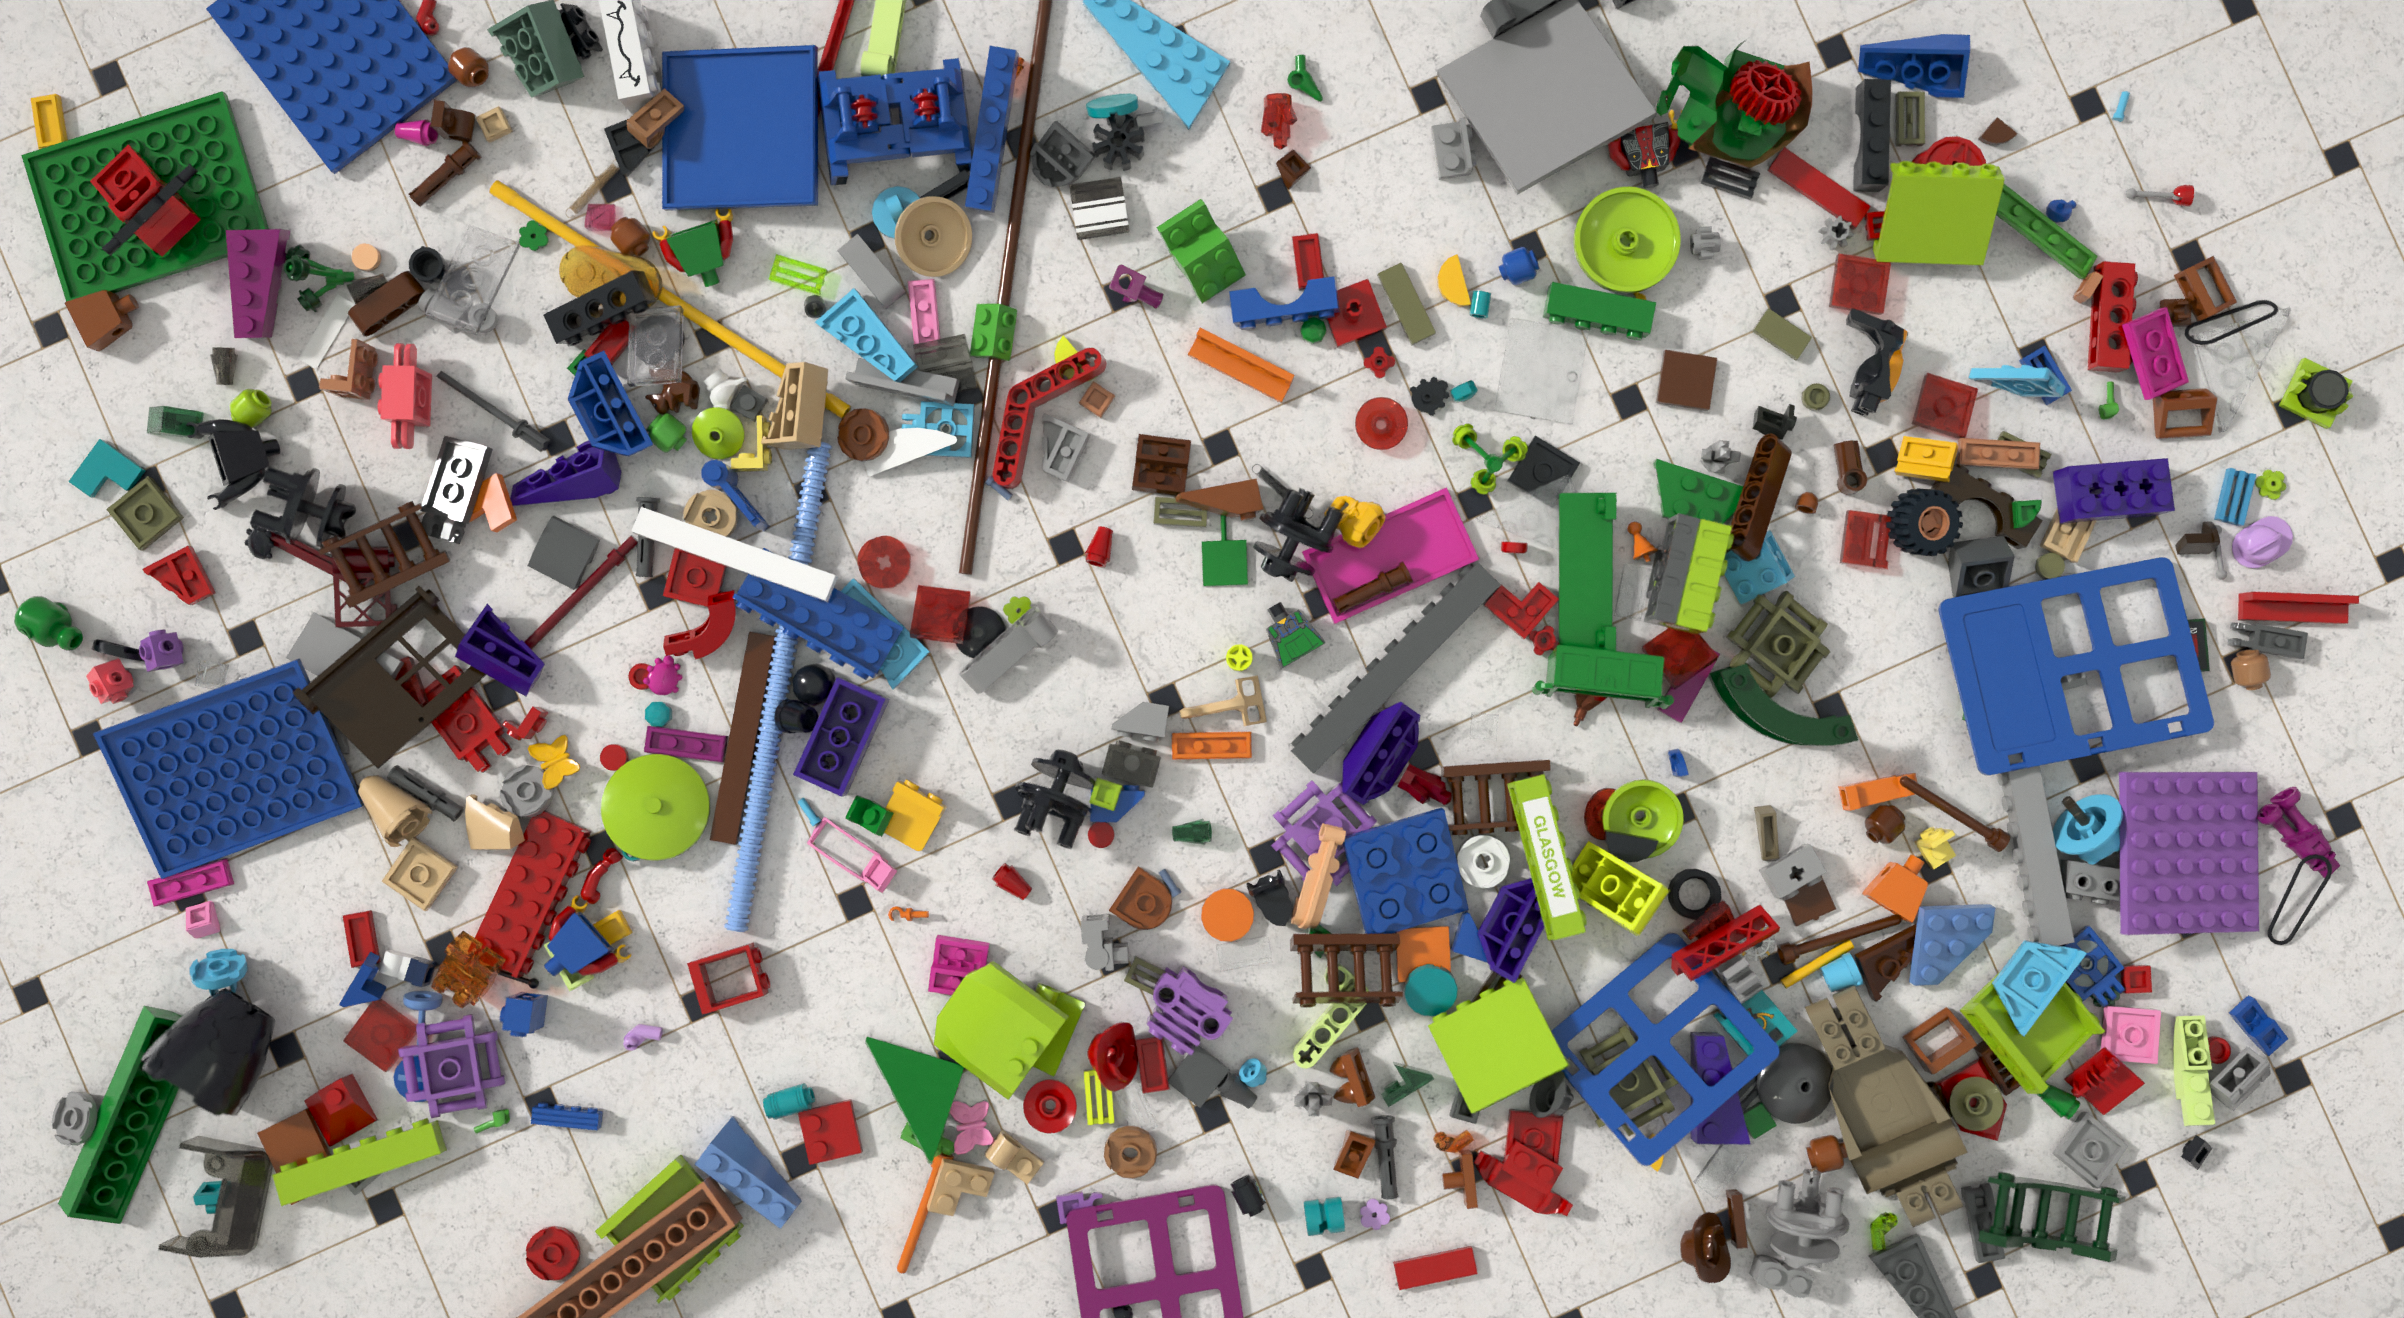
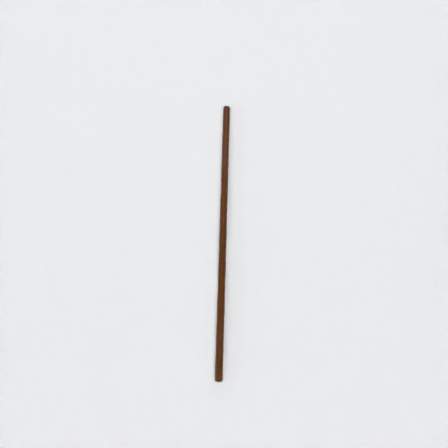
[959,0,1052,575]

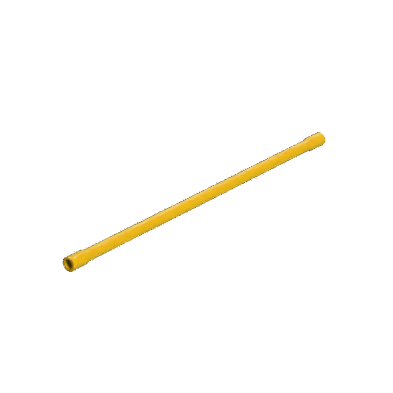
[489,180,851,419]

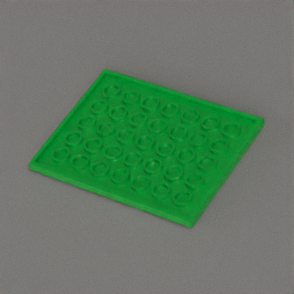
[21,91,269,302]

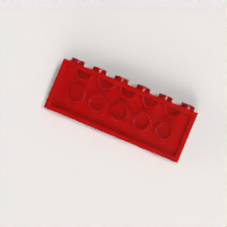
[468,810,591,979]

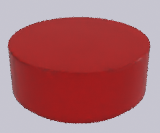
[1501,542,1528,554]
[628,663,650,690]
[600,744,629,771]
[1088,822,1115,848]
[2208,1036,2231,1064]

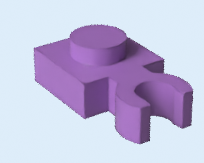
[1056,1191,1105,1224]

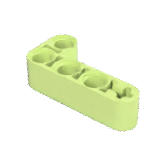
[861,0,906,76]
[1293,964,1369,1069]

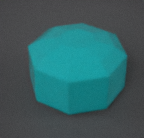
[1450,380,1478,403]
[645,702,672,726]

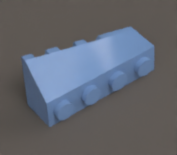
[694,1116,802,1229]

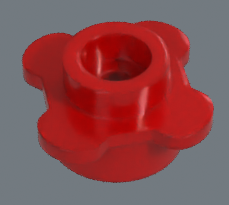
[1364,347,1395,378]
[1529,625,1559,655]

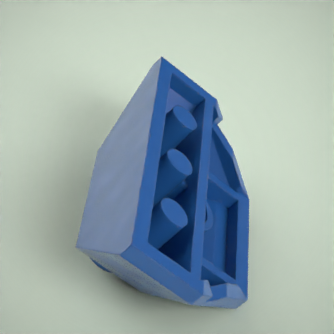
[568,351,653,457]

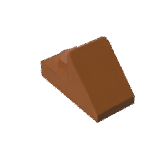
[1333,1130,1376,1179]

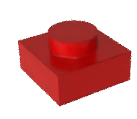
[2120,965,2152,994]

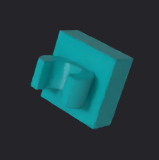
[193,1180,232,1214]

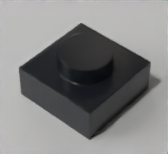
[2181,1135,2213,1170]

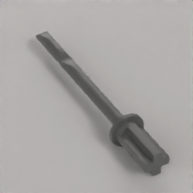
[436,371,551,452]

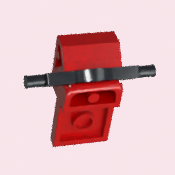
[90,144,201,257]

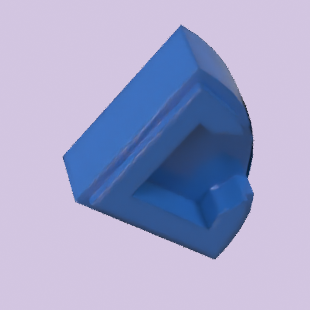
[1668,749,1689,777]

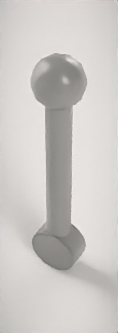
[2215,525,2227,580]

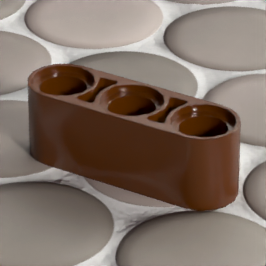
[347,271,425,337]

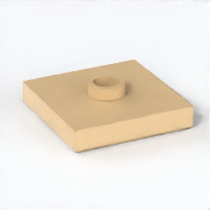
[382,837,458,911]

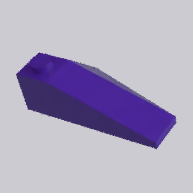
[510,440,621,506]

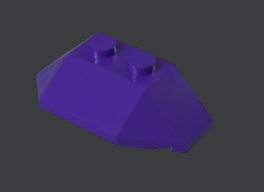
[1342,702,1420,805]
[1477,878,1544,983]

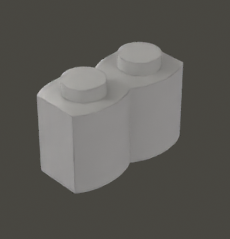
[1749,1255,1814,1298]

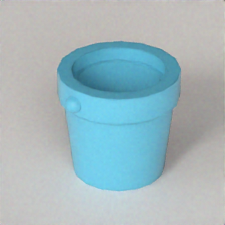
[1820,952,1864,992]

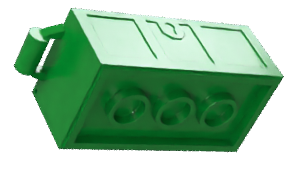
[1532,645,1674,709]

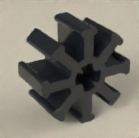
[1092,114,1145,171]

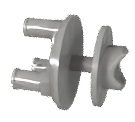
[1766,1169,1850,1270]

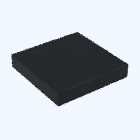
[1507,435,1580,508]

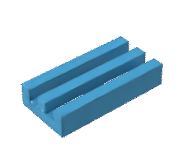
[2214,468,2256,526]

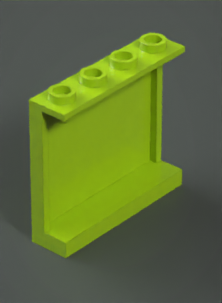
[1872,161,2005,265]
[1960,971,2105,1094]
[1428,977,1570,1114]
[595,1155,744,1304]

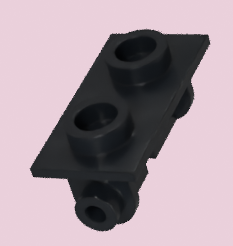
[559,3,603,60]

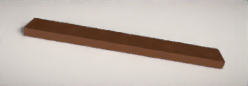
[710,632,776,845]

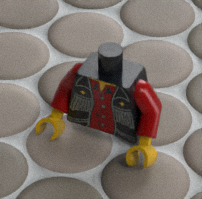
[1608,110,1682,188]

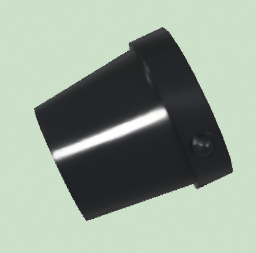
[409,246,449,284]
[774,699,819,734]

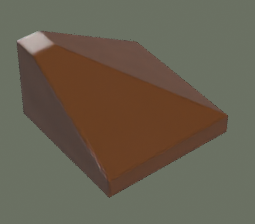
[1276,149,1311,189]

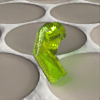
[1870,1212,1898,1250]

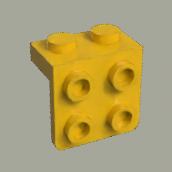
[884,779,947,851]

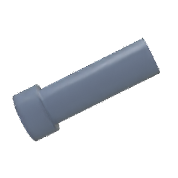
[985,475,1013,501]
[1158,869,1182,898]

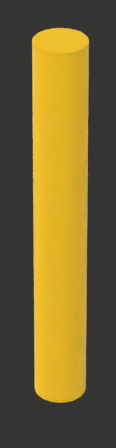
[1780,940,1854,989]

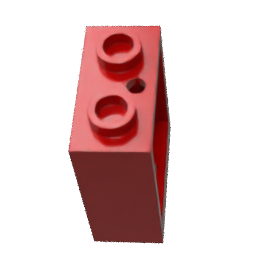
[687,942,770,1015]

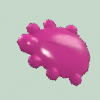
[643,655,682,695]

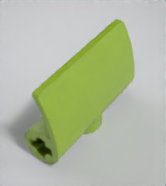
[1033,983,1085,1076]

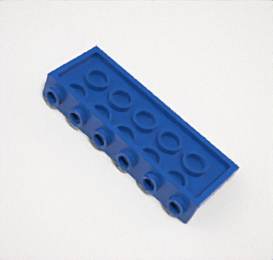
[732,548,904,680]

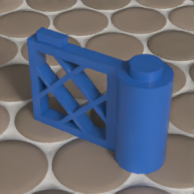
[701,460,770,531]

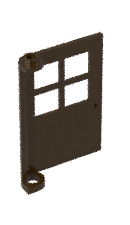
[292,586,486,769]

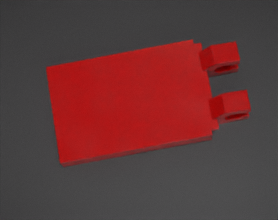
[413,665,513,773]

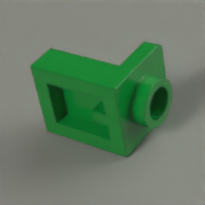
[845,795,894,837]

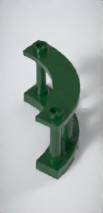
[1708,663,1859,746]
[1979,1172,2126,1262]

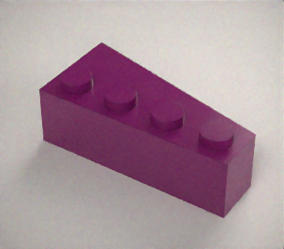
[226,229,291,338]

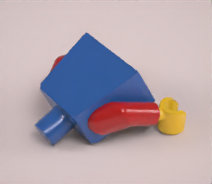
[544,895,631,977]

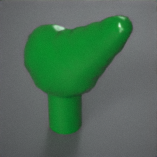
[1287,55,1323,102]

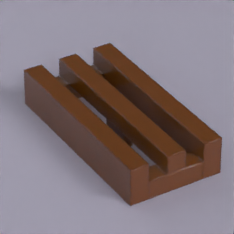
[1726,1189,1748,1249]

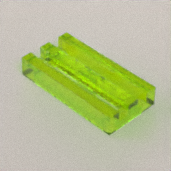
[769,254,828,296]

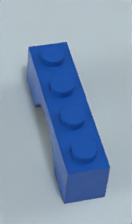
[1229,276,1340,330]

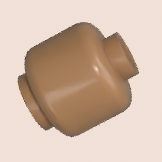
[2231,650,2271,690]

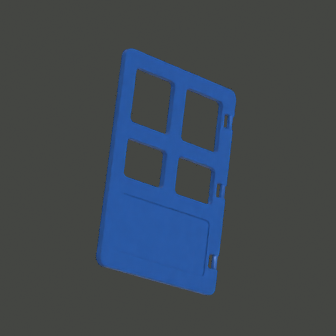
[1938,557,2214,776]

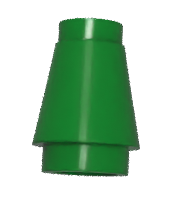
[2037,1082,2080,1120]

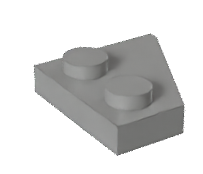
[1042,413,1091,482]

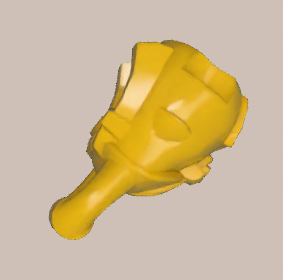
[1324,496,1386,548]

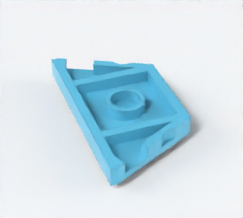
[1968,365,2065,397]
[1992,940,2087,1036]

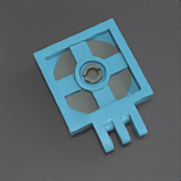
[902,401,975,458]

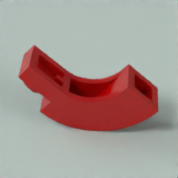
[663,590,736,659]

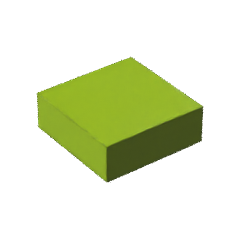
[1089,777,1122,811]

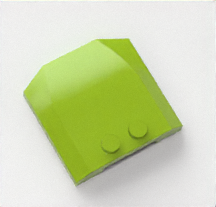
[934,961,1069,1100]

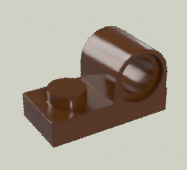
[430,100,476,142]

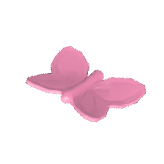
[950,1101,994,1155]

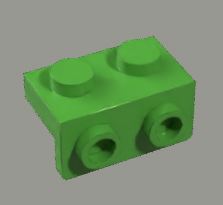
[970,304,1017,361]

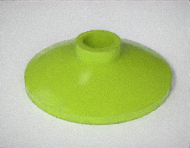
[692,407,745,459]

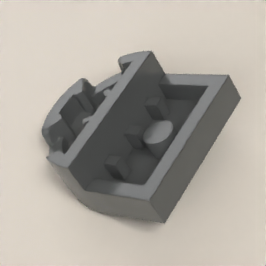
[1030,121,1097,187]

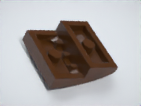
[1132,434,1191,496]

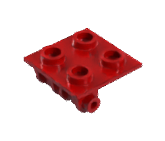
[2064,1047,2145,1115]

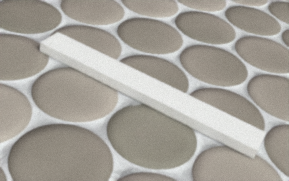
[631,507,838,602]

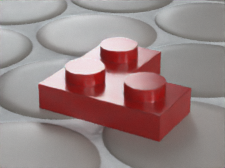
[1483,582,1559,640]

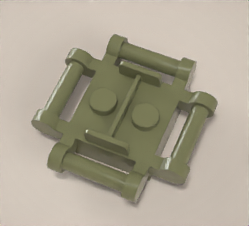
[1726,591,1830,698]
[1579,1025,1678,1136]

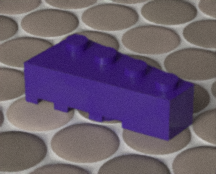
[1690,1032,1751,1145]

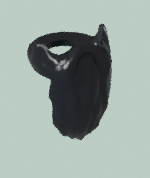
[1246,869,1293,926]

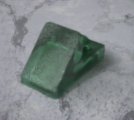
[1381,1062,1434,1107]

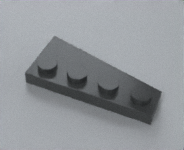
[1869,1234,1957,1318]

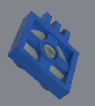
[2062,926,2125,1007]

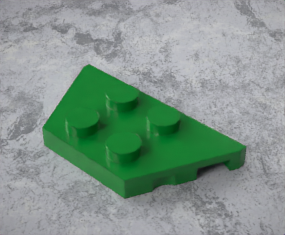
[1654,459,1743,524]

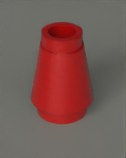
[1085,526,1113,567]
[992,863,1032,900]

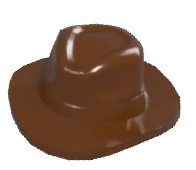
[1680,1212,1731,1283]

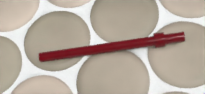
[524,535,638,650]

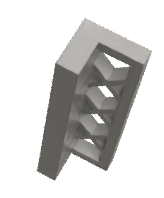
[845,358,960,406]

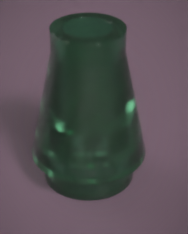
[1172,819,1212,845]

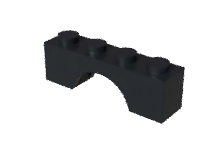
[1853,79,1891,192]

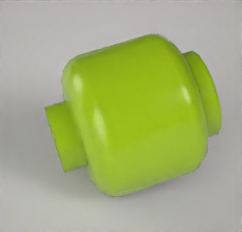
[229,389,272,428]

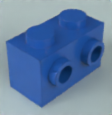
[500,992,548,1037]

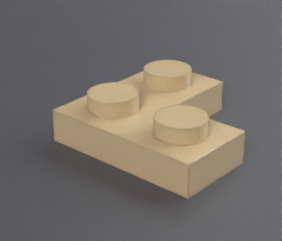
[927,1158,995,1216]

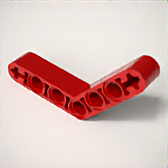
[993,348,1107,489]

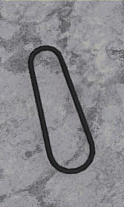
[2185,300,2278,345]
[2268,854,2332,945]

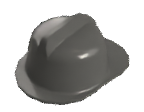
[1529,1071,1574,1118]

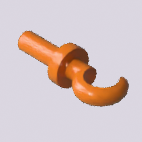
[888,906,929,921]

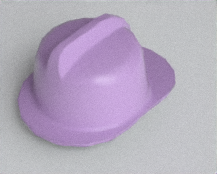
[2232,516,2293,568]

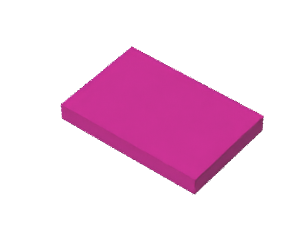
[2122,307,2189,400]

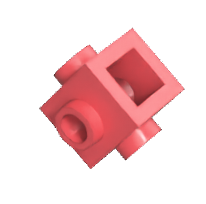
[86,658,134,704]

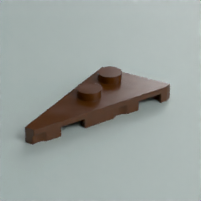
[1854,923,1917,1002]

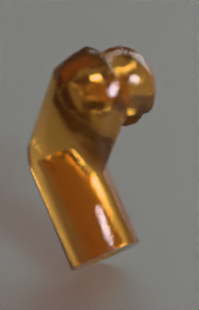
[1433,1129,1475,1153]

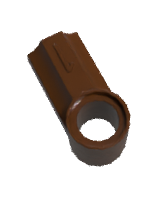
[1833,440,1867,495]

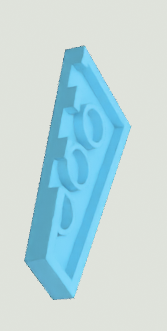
[815,288,918,383]

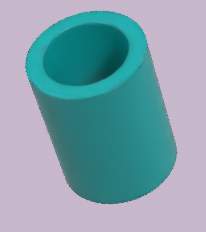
[1470,291,1491,318]

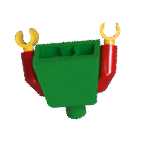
[652,209,733,287]

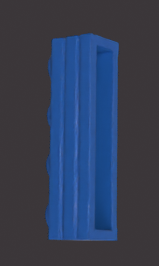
[531,1102,603,1130]

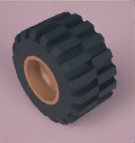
[1886,488,1963,556]

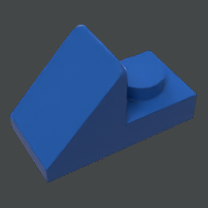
[339,952,386,1007]

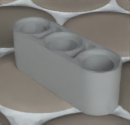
[837,234,906,309]

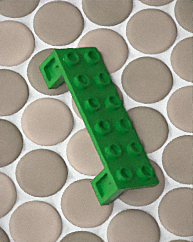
[1559,492,1616,651]

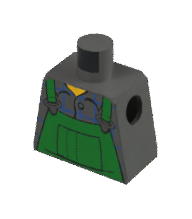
[1266,602,1325,669]

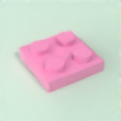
[2101,1005,2161,1064]

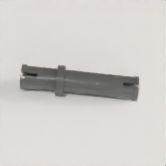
[387,765,464,822]

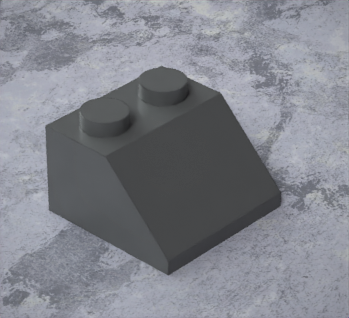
[1948,536,2015,598]

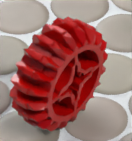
[1729,60,1801,126]

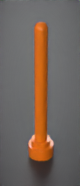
[897,1153,954,1274]

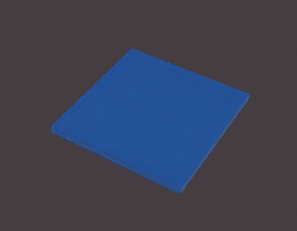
[662,45,818,211]

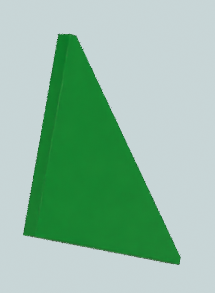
[865,1037,964,1164]

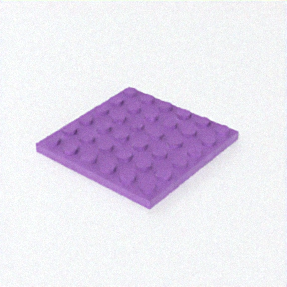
[2119,772,2259,935]

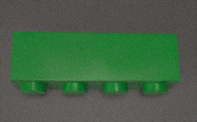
[1543,282,1656,340]

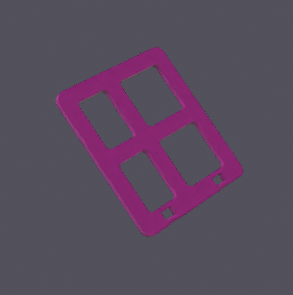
[1066,1184,1243,1318]

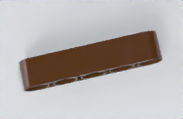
[1730,433,1792,561]

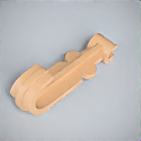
[1291,823,1346,929]

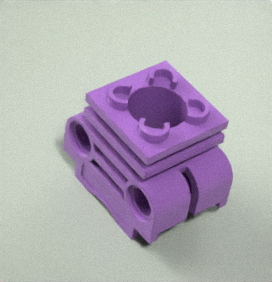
[1147,966,1233,1055]

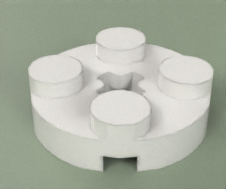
[1456,835,1510,888]

